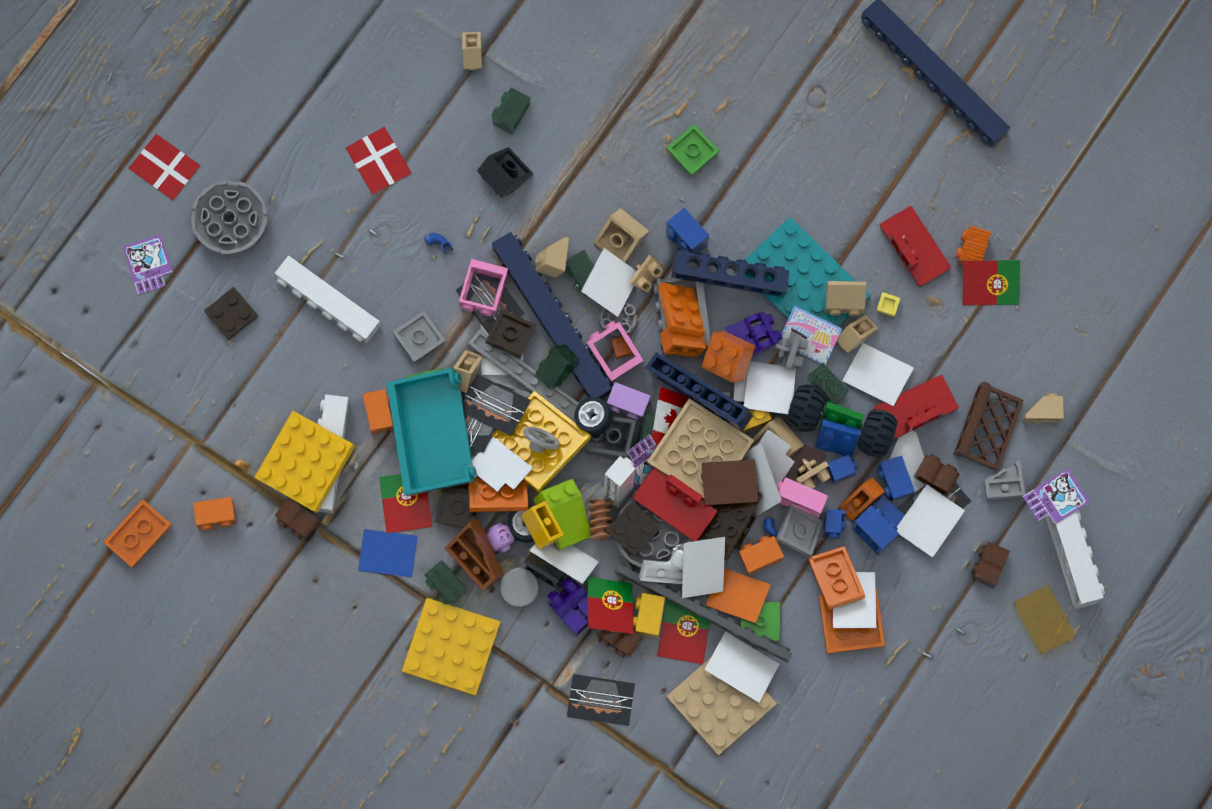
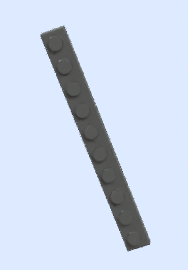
[615,564,792,663]

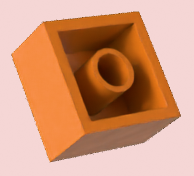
[701,331,755,382]

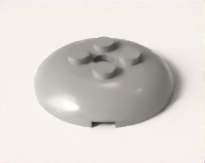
[191,180,267,254]
[616,499,691,568]

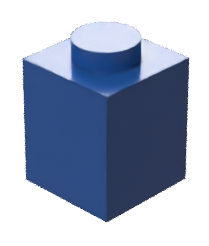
[827,455,858,484]

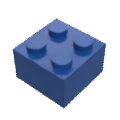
[666,208,709,254]
[852,505,899,556]

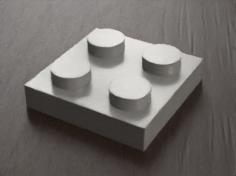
[393,311,446,364]
[776,505,824,557]

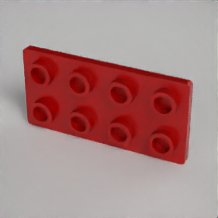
[880,206,951,287]
[874,375,958,440]
[633,467,717,541]

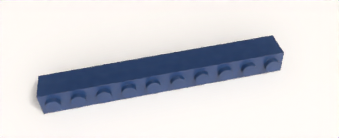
[861,0,1010,147]
[492,232,613,399]

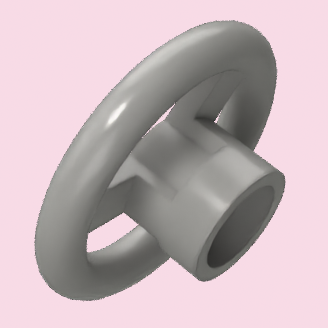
[524,427,560,453]

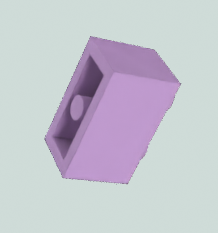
[607,382,651,421]

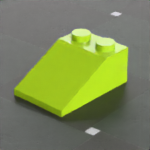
[533,479,592,550]

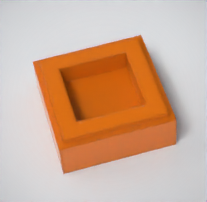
[611,335,634,359]

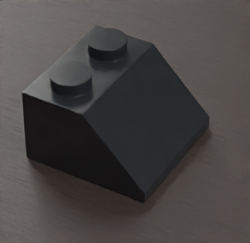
[477,147,534,198]
[524,552,567,590]

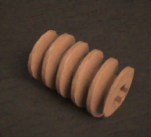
[589,499,613,541]

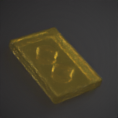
[1013,585,1076,654]

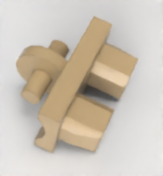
[629,255,665,292]
[795,458,831,489]

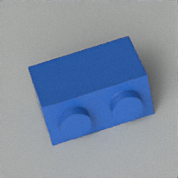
[877,455,915,502]

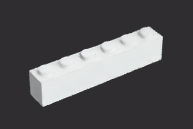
[275,255,381,343]
[310,394,350,513]
[603,456,635,508]

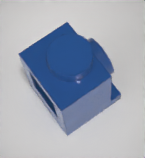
[824,509,846,539]

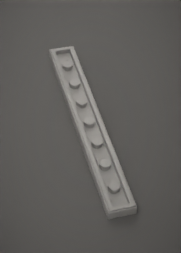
[468,329,579,423]

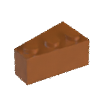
[445,519,504,591]

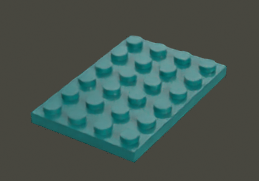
[745,217,871,327]

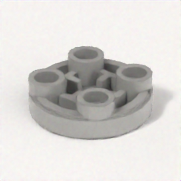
[599,301,637,338]
[500,568,539,608]

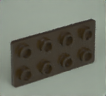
[697,492,763,561]

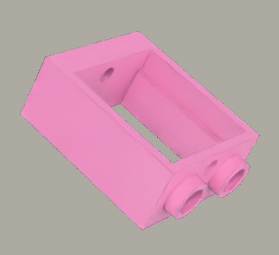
[459,259,508,317]
[587,321,644,381]
[777,477,828,518]

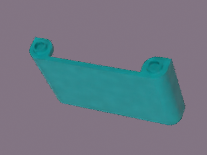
[386,368,477,496]

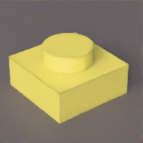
[876,292,900,317]

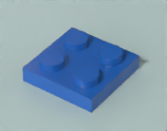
[815,419,860,458]

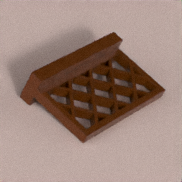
[953,382,1024,471]

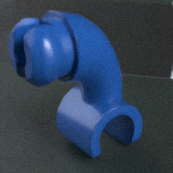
[425,233,453,254]
[763,518,779,538]

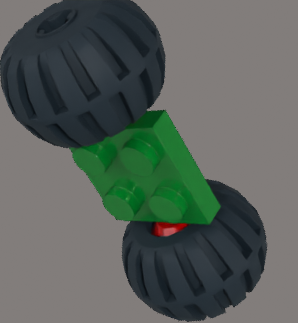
[787,384,898,457]

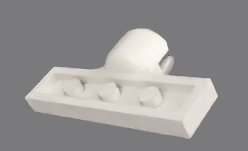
[639,544,684,584]

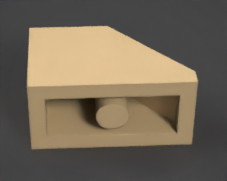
[462,32,482,70]
[535,237,569,278]
[837,315,879,353]
[453,350,483,393]
[1022,393,1064,423]

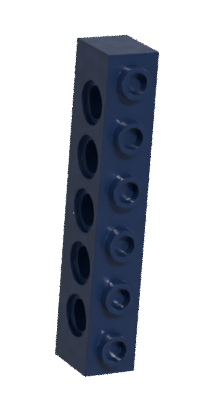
[671,249,789,297]
[645,352,753,431]

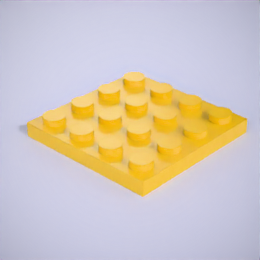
[490,391,591,492]
[254,410,356,513]
[402,598,501,696]

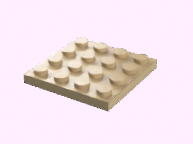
[647,399,754,500]
[666,657,777,756]

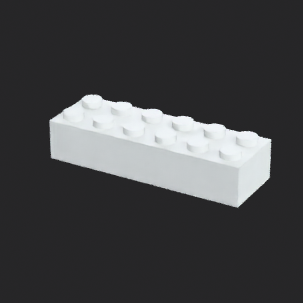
[1045,510,1105,610]

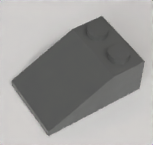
[580,414,642,460]

